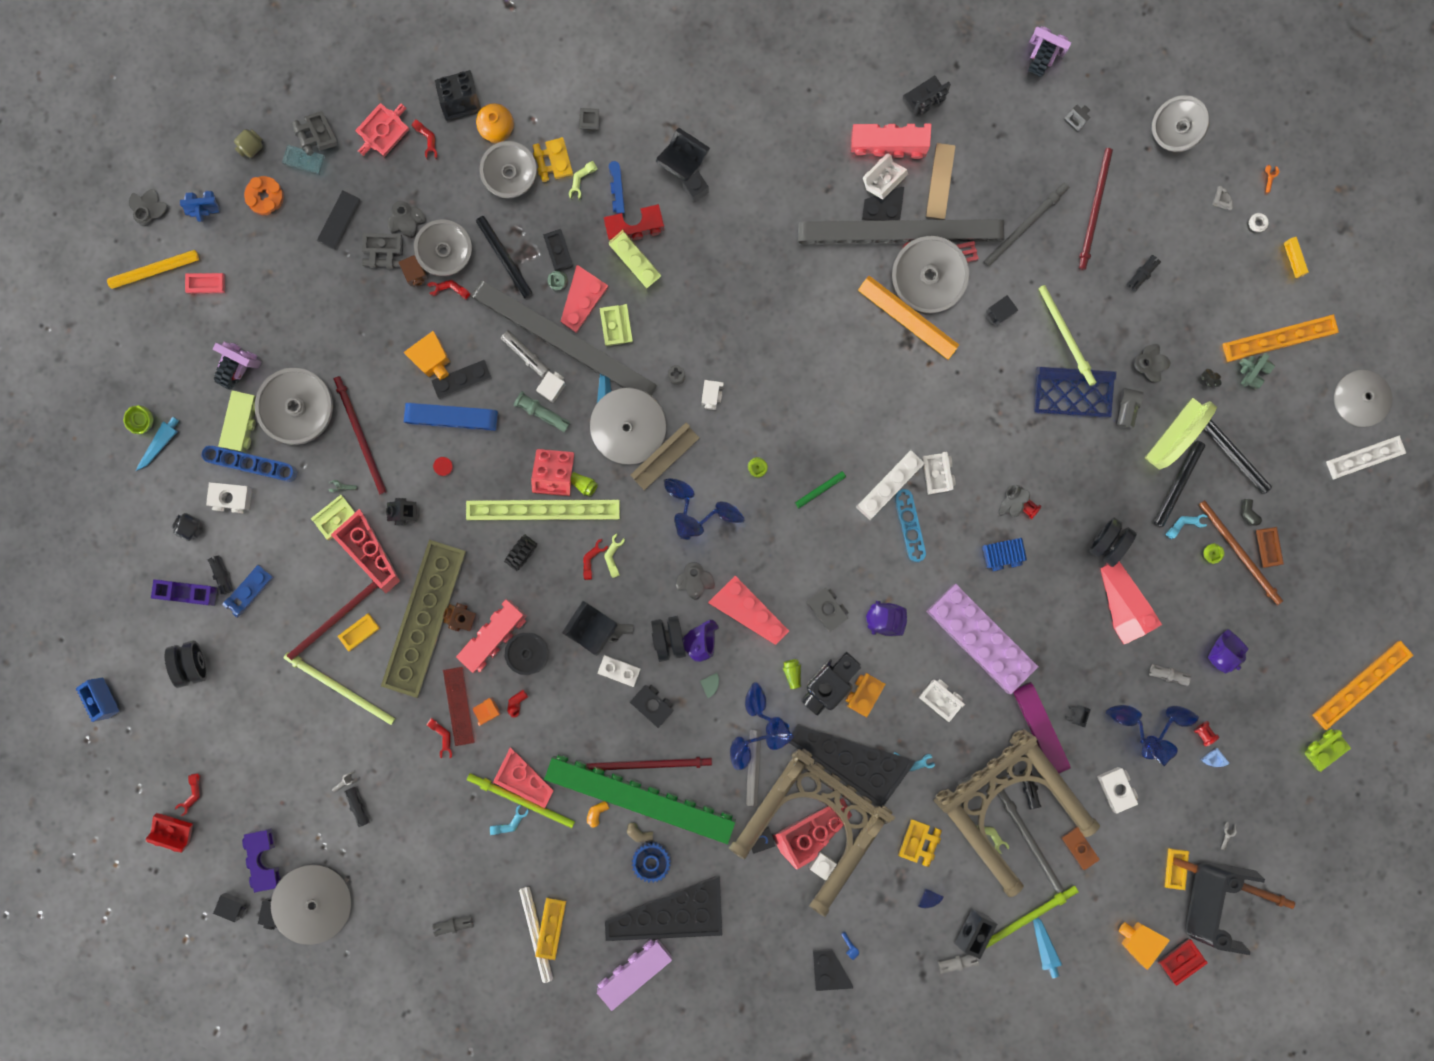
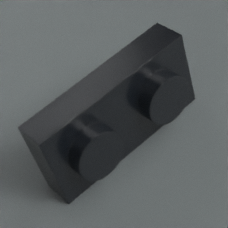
[543,229,573,271]

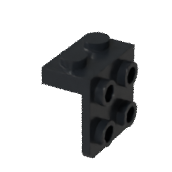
[656,128,710,181]
[562,601,617,656]

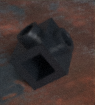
[386,498,416,526]

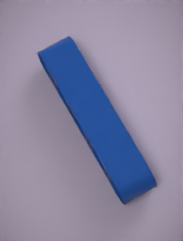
[403,403,498,430]
[201,446,298,482]

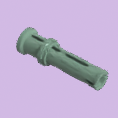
[514,391,570,432]

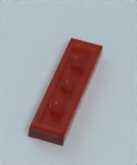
[443,667,475,746]

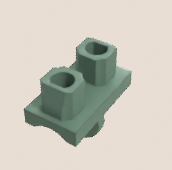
[1240,353,1275,389]

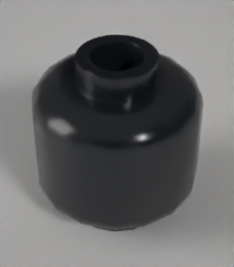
[171,513,202,541]

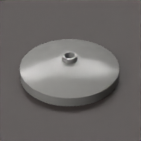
[892,236,969,313]
[255,368,333,445]
[590,387,667,464]
[271,865,351,945]

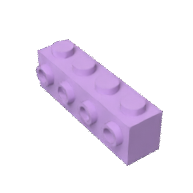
[597,939,672,1011]

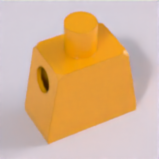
[404,331,450,380]
[1118,922,1170,970]

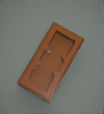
[1256,527,1284,568]
[1061,827,1100,871]

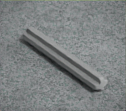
[746,729,761,807]

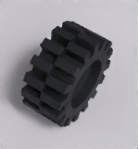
[504,534,537,571]

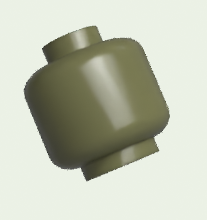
[234,129,263,158]

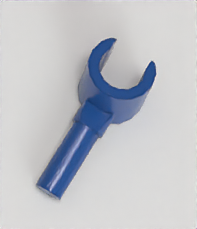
[841,932,859,960]

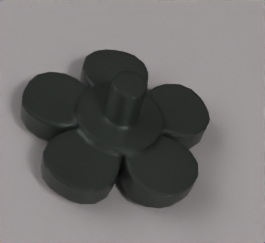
[1201,369,1222,387]

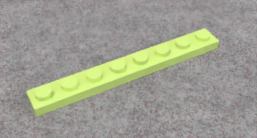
[466,500,620,520]

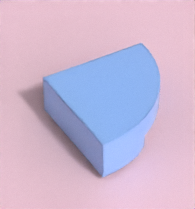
[1201,748,1229,767]

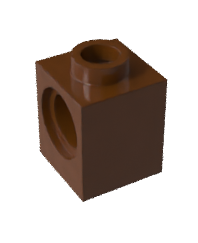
[399,255,428,287]

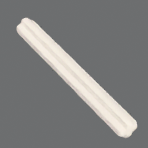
[519,887,553,983]

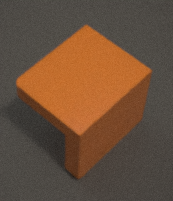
[472,697,502,726]

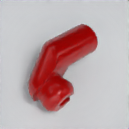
[507,689,528,718]

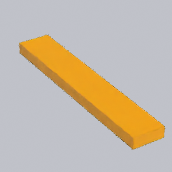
[858,276,959,359]
[1222,314,1339,362]
[1312,641,1414,730]

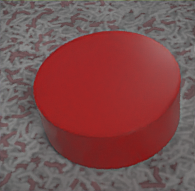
[433,457,453,476]

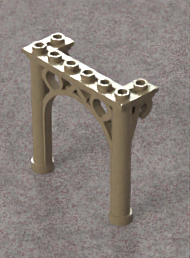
[933,729,1100,897]
[729,749,895,917]

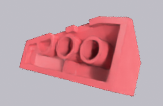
[1101,561,1162,644]
[772,798,852,869]

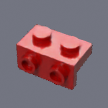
[146,812,193,853]

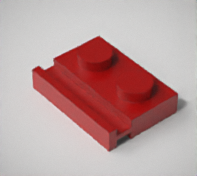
[1158,939,1208,986]

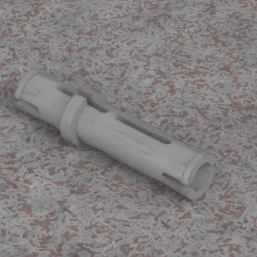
[501,330,550,377]

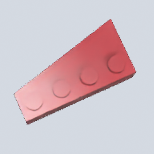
[851,124,931,159]
[331,509,400,594]
[708,576,789,645]
[456,599,527,673]

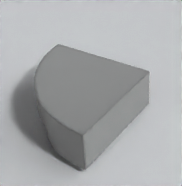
[1213,186,1233,211]

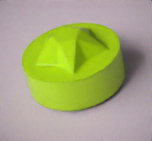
[748,457,768,477]
[1203,543,1224,564]

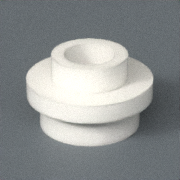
[1249,213,1269,232]

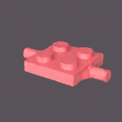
[355,103,410,157]

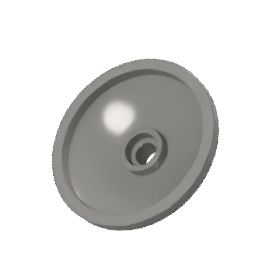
[1152,95,1210,152]
[479,141,537,198]
[414,220,472,276]
[1334,370,1392,427]

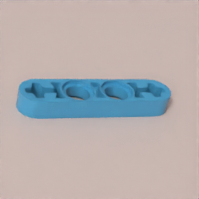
[895,489,926,562]

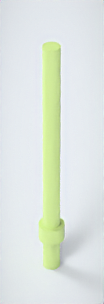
[1039,285,1097,386]

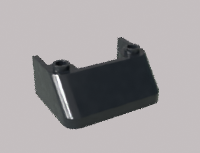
[1185,862,1265,955]

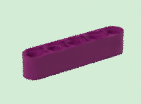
[1013,682,1071,774]

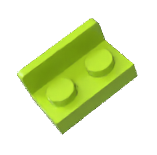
[1304,729,1351,772]

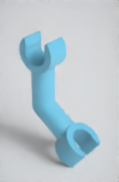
[1166,514,1208,539]
[893,752,935,771]
[490,805,529,835]

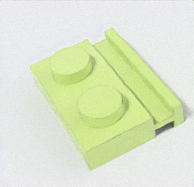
[600,304,633,347]
[311,495,355,541]

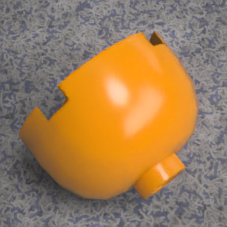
[476,103,514,143]

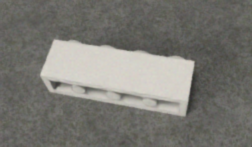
[856,450,925,520]

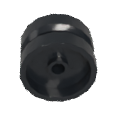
[1089,517,1137,567]
[651,616,686,662]
[504,632,549,675]
[164,640,207,688]

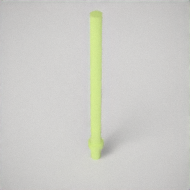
[284,652,395,725]

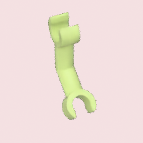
[569,161,598,200]
[604,534,625,578]
[976,825,1009,854]

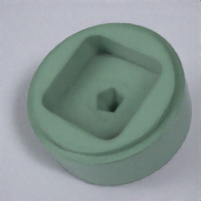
[548,270,568,290]

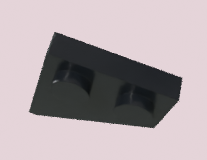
[862,187,904,221]
[813,949,853,991]

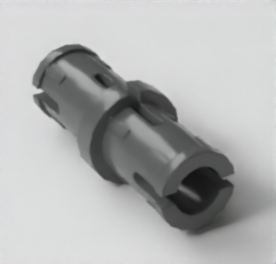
[432,915,474,937]

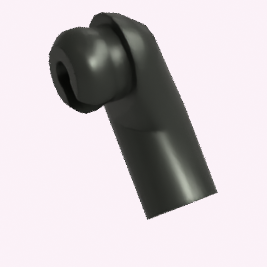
[1242,499,1262,526]

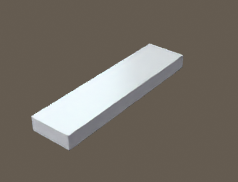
[1326,435,1406,479]

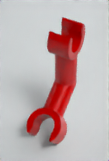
[412,119,438,160]
[427,280,471,300]
[583,539,608,580]
[426,718,453,758]
[175,773,200,816]

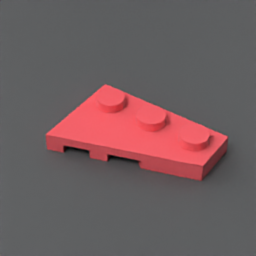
[560,265,609,333]
[493,747,554,808]

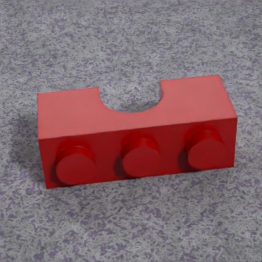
[603,204,665,241]

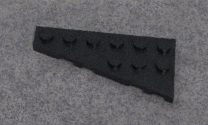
[787,725,916,808]
[605,876,722,941]

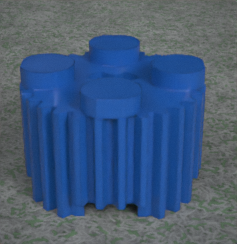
[632,841,671,883]

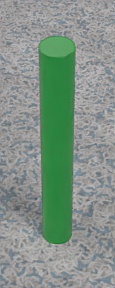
[795,471,846,509]

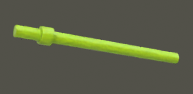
[467,773,575,828]
[986,886,1079,949]

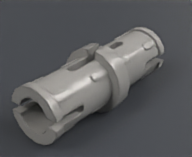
[1149,664,1191,686]
[938,955,979,974]

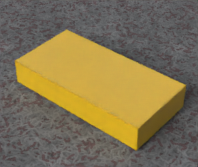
[1284,236,1309,278]
[337,613,381,652]
[1165,848,1189,890]

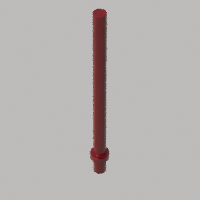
[1079,148,1113,270]
[333,376,387,495]
[287,580,380,661]
[586,756,712,770]

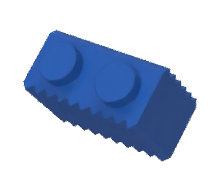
[982,538,1027,571]
[76,677,119,722]

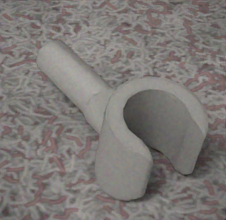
[332,771,358,792]
[1221,822,1237,850]

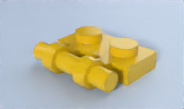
[532,137,573,182]
[898,819,942,867]

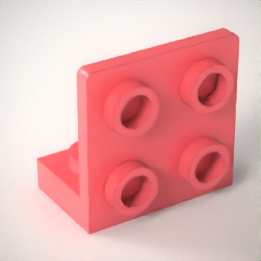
[531,449,574,496]

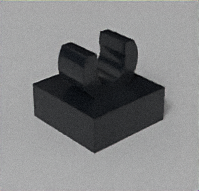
[1066,705,1091,728]

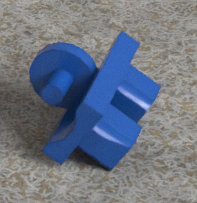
[180,191,220,222]

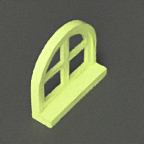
[1145,398,1217,470]

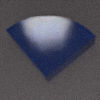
[918,888,944,909]

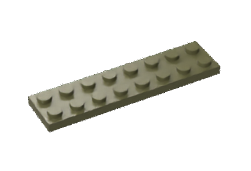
[381,540,467,698]

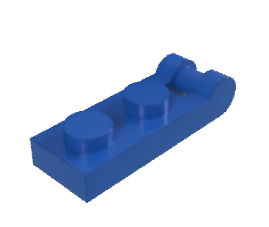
[609,161,625,217]
[222,565,274,618]

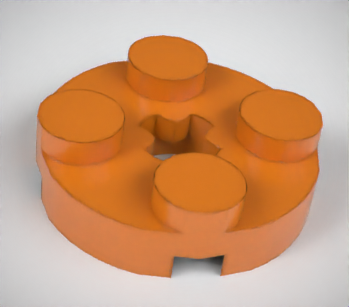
[244,176,284,215]

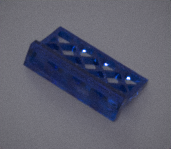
[1034,367,1117,417]

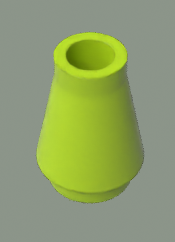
[571,472,598,496]
[782,659,801,689]

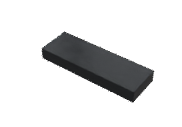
[317,190,360,250]

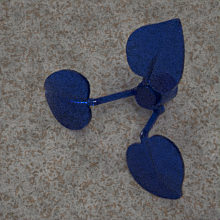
[664,478,745,540]
[730,682,794,771]
[1105,705,1199,766]

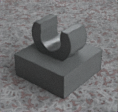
[1065,105,1091,131]
[579,108,599,130]

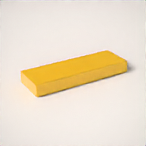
[535,898,566,960]

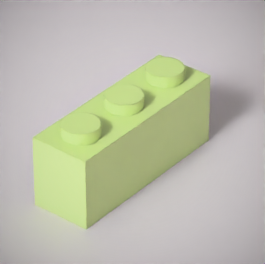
[608,230,661,288]
[218,391,256,453]

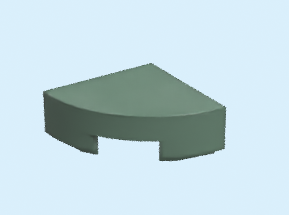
[700,673,719,698]

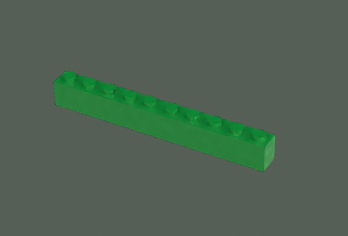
[544,754,736,844]

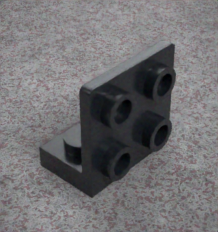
[435,70,481,121]
[903,75,951,116]

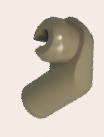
[627,823,653,842]

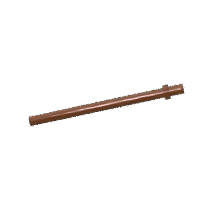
[1198,500,1283,605]
[1172,857,1295,909]

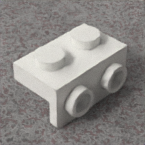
[863,153,908,199]
[922,452,956,495]
[918,679,965,722]

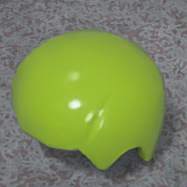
[123,405,154,434]

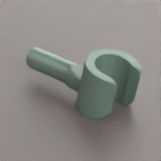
[328,480,356,493]

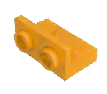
[845,673,886,718]

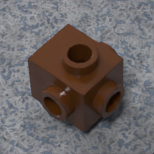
[443,603,476,632]

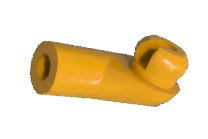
[587,801,610,828]

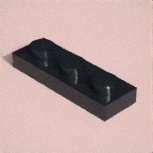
[431,360,492,399]

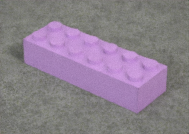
[926,584,1038,694]

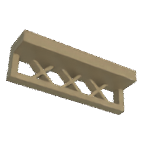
[631,422,700,491]

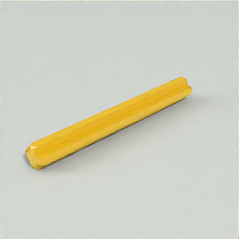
[107,250,199,289]

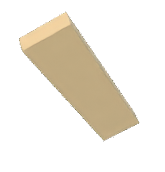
[926,143,955,220]

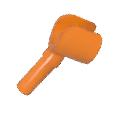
[1265,165,1279,193]

